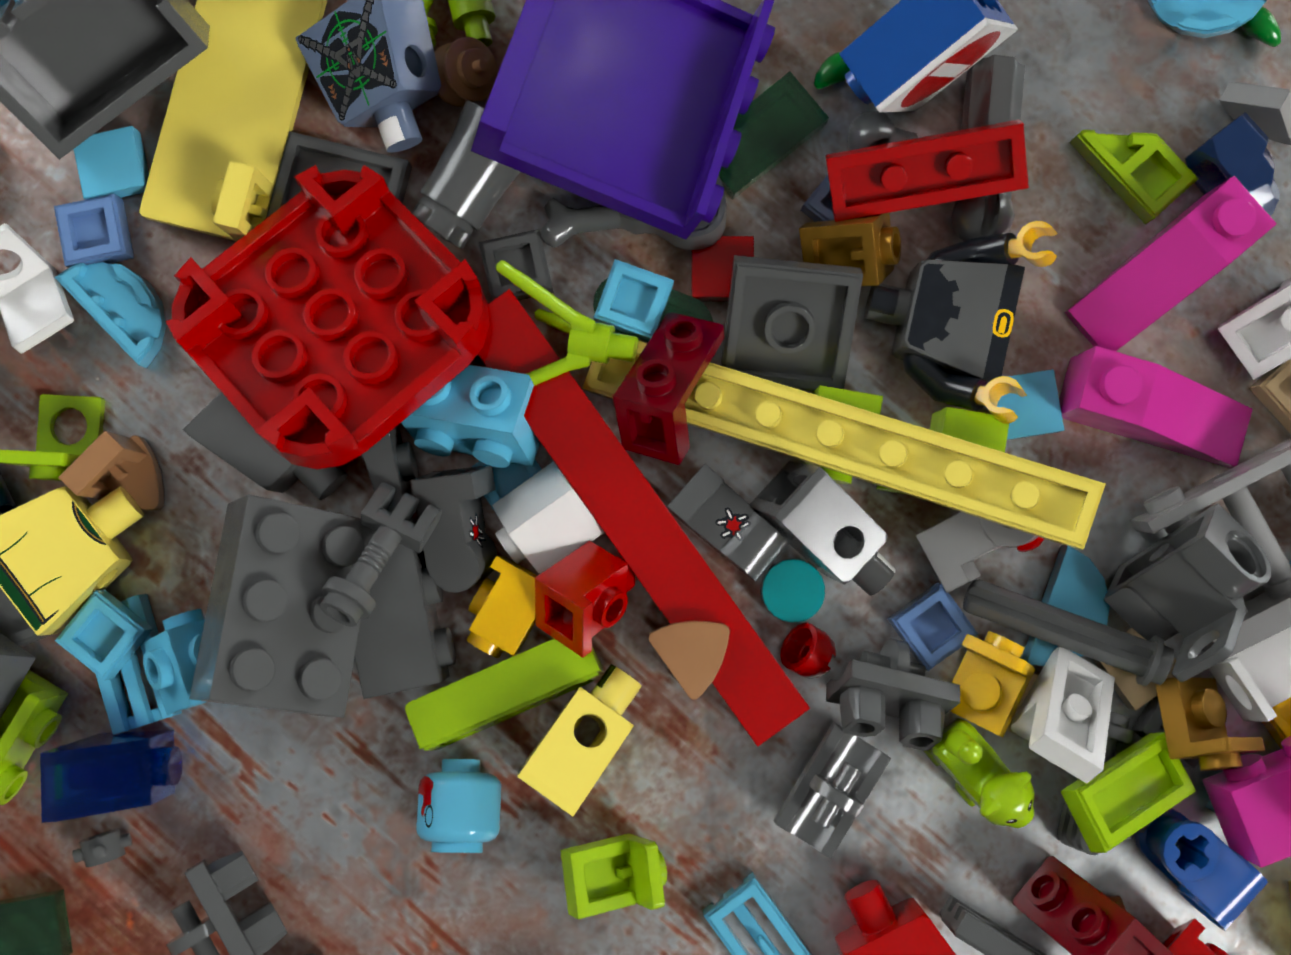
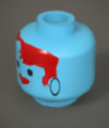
[416,759,501,853]

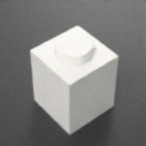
[492,461,604,574]

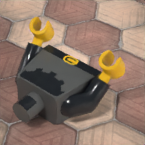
[864,220,1058,424]

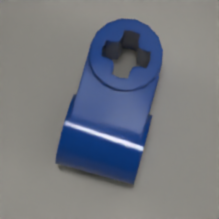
[1134,808,1268,931]

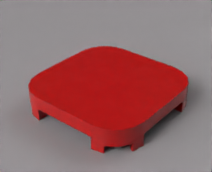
[166,165,490,470]

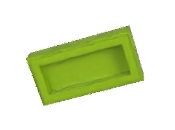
[1060,732,1196,853]

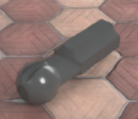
[951,55,1025,241]

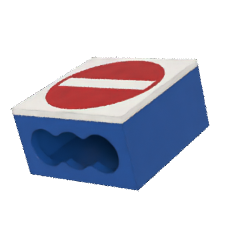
[839,0,1018,113]

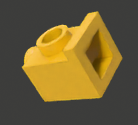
[466,556,538,658]

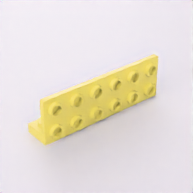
[139,0,327,241]

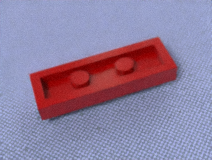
[825,119,1029,222]

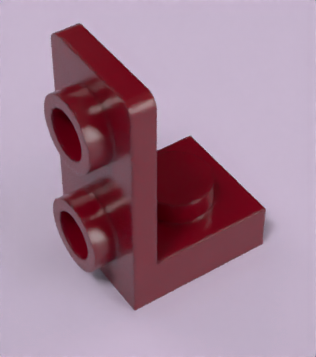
[613,312,725,466]
[1013,856,1174,955]

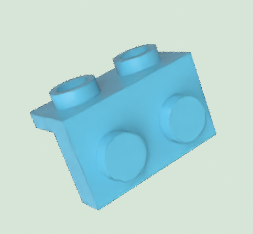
[401,365,540,468]

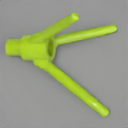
[496,260,638,386]

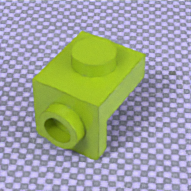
[560,833,667,920]

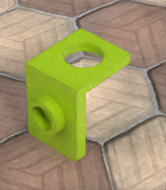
[0,394,105,481]

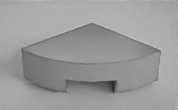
[1219,82,1291,145]

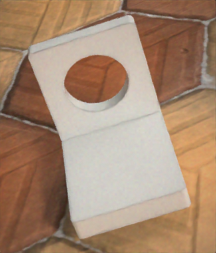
[0,224,74,354]
[1209,627,1291,722]

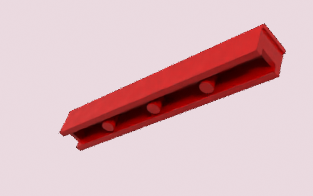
[478,289,810,747]

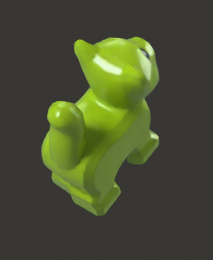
[923,718,1034,828]

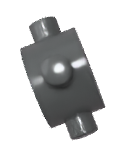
[72,828,133,867]

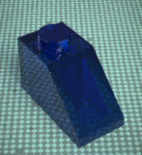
[40,730,183,823]

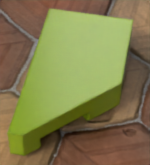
[1069,129,1199,225]

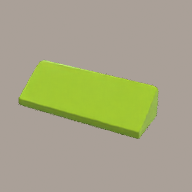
[405,639,605,751]

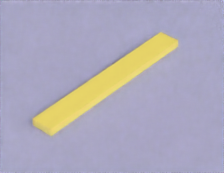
[583,340,1106,551]

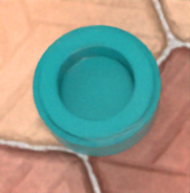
[760,559,825,623]

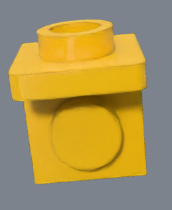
[950,631,1036,738]

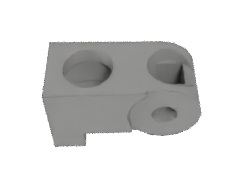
[916,512,1038,593]

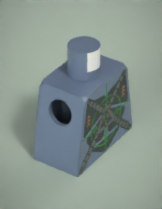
[295,0,441,153]

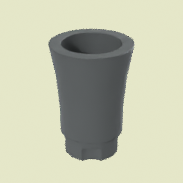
[411,101,521,250]

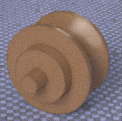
[434,37,498,107]

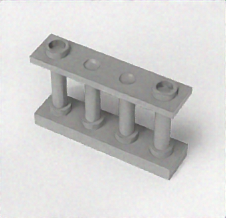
[1130,438,1291,658]

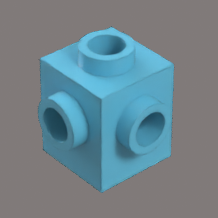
[143,609,207,715]

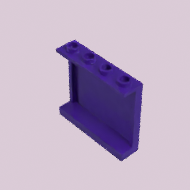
[471,0,775,240]

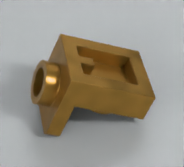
[799,213,901,286]
[1155,677,1265,771]

